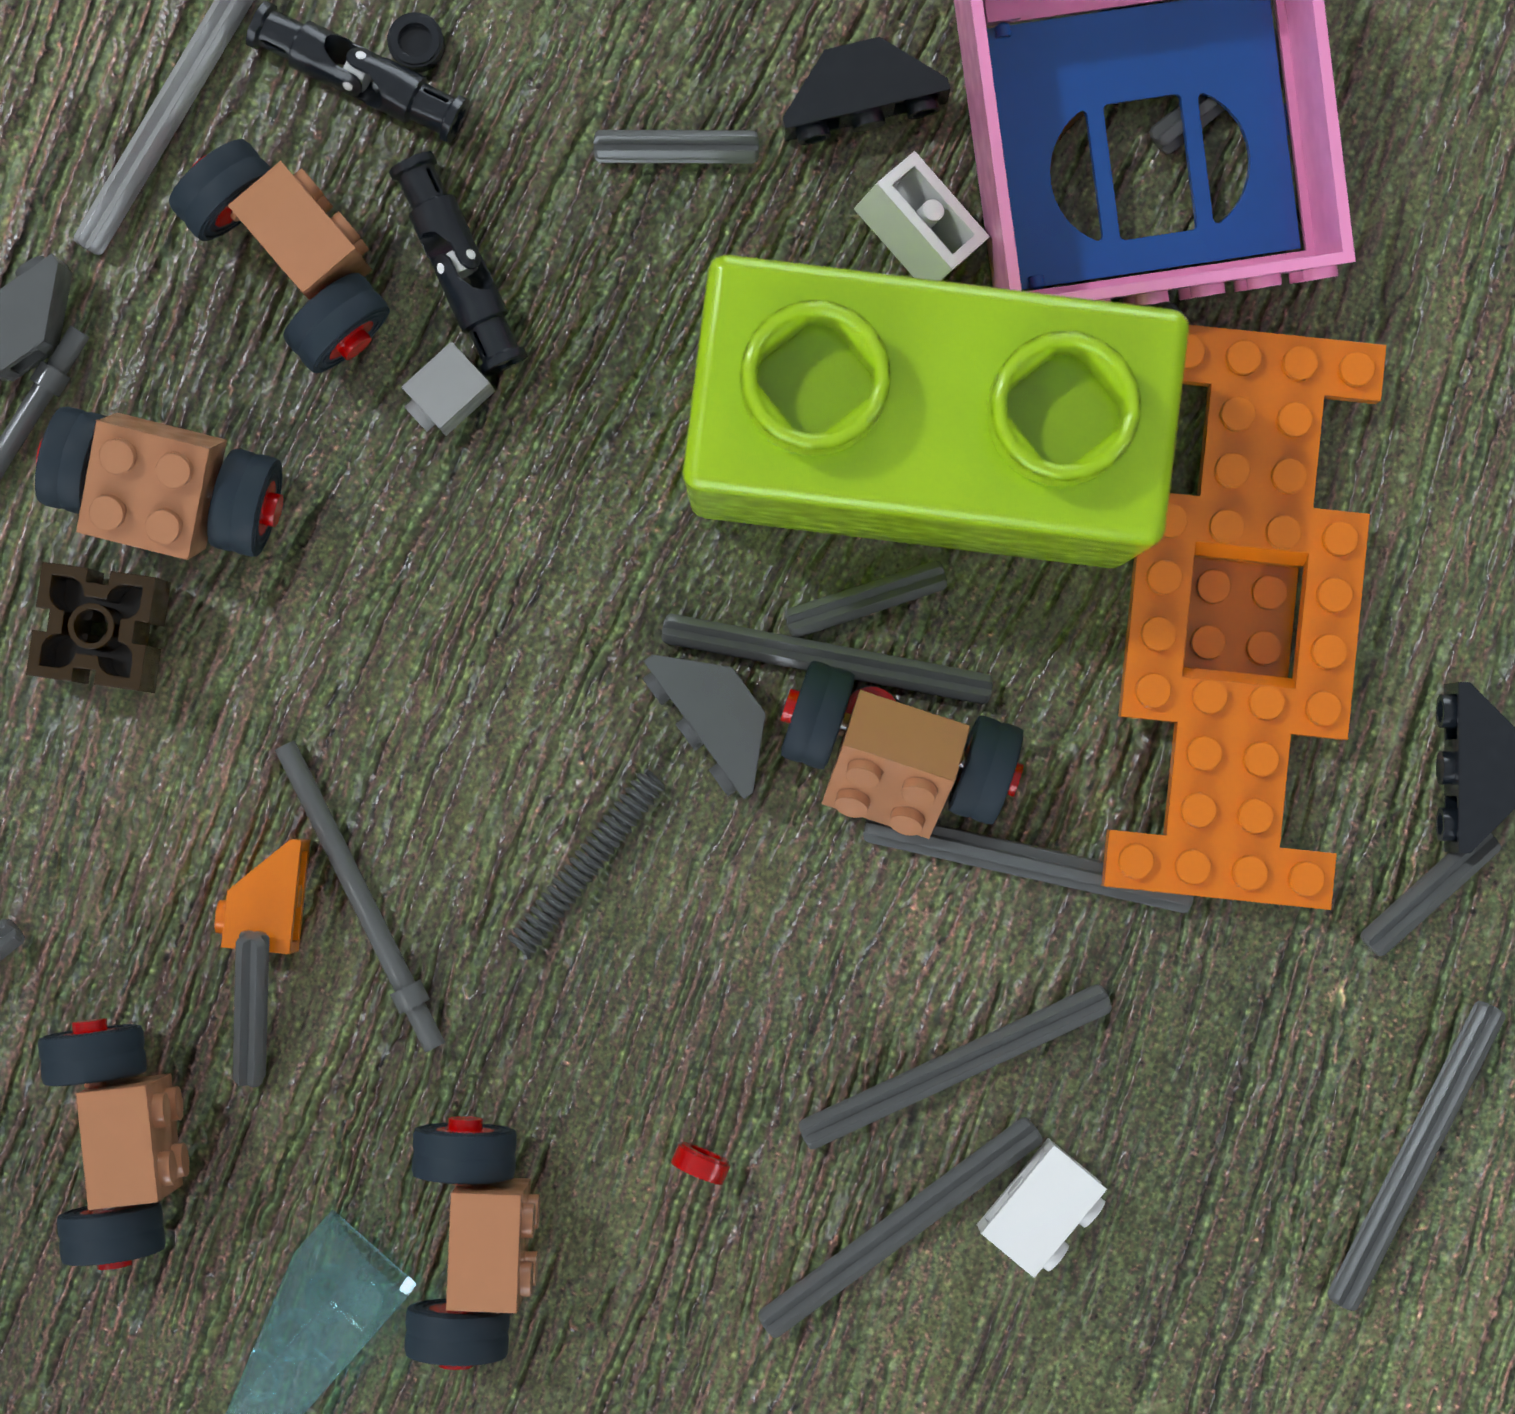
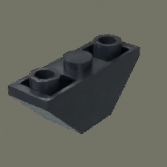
[782,37,951,145]
[1436,682,1515,853]

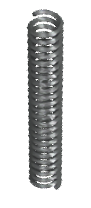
[507,768,665,960]

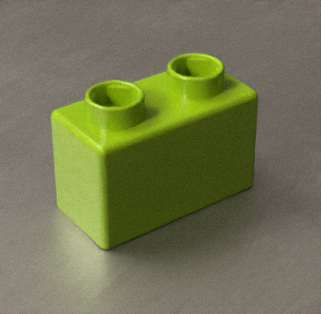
[683,255,1189,568]

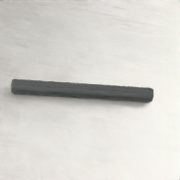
[661,613,993,704]
[863,819,1194,913]
[799,984,1112,1149]
[1328,1001,1506,1311]
[758,1117,1043,1338]

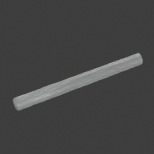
[74,0,254,255]

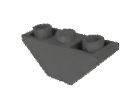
[0,253,73,382]
[642,654,766,799]

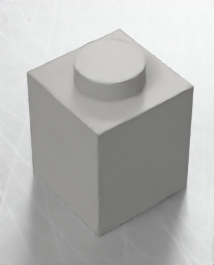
[402,341,495,436]

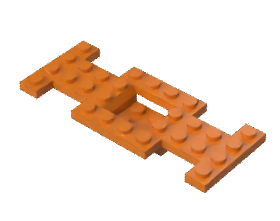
[1101,325,1387,910]

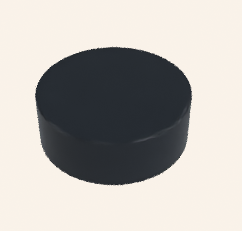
[387,12,445,73]

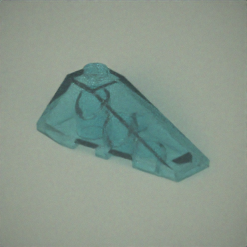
[226,1209,416,1414]

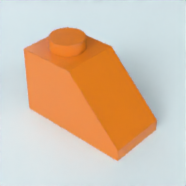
[214,838,311,954]

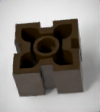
[26,562,171,693]

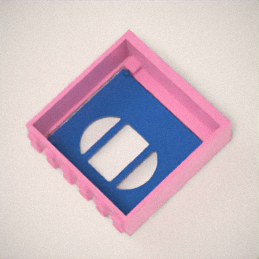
[954,0,1356,306]

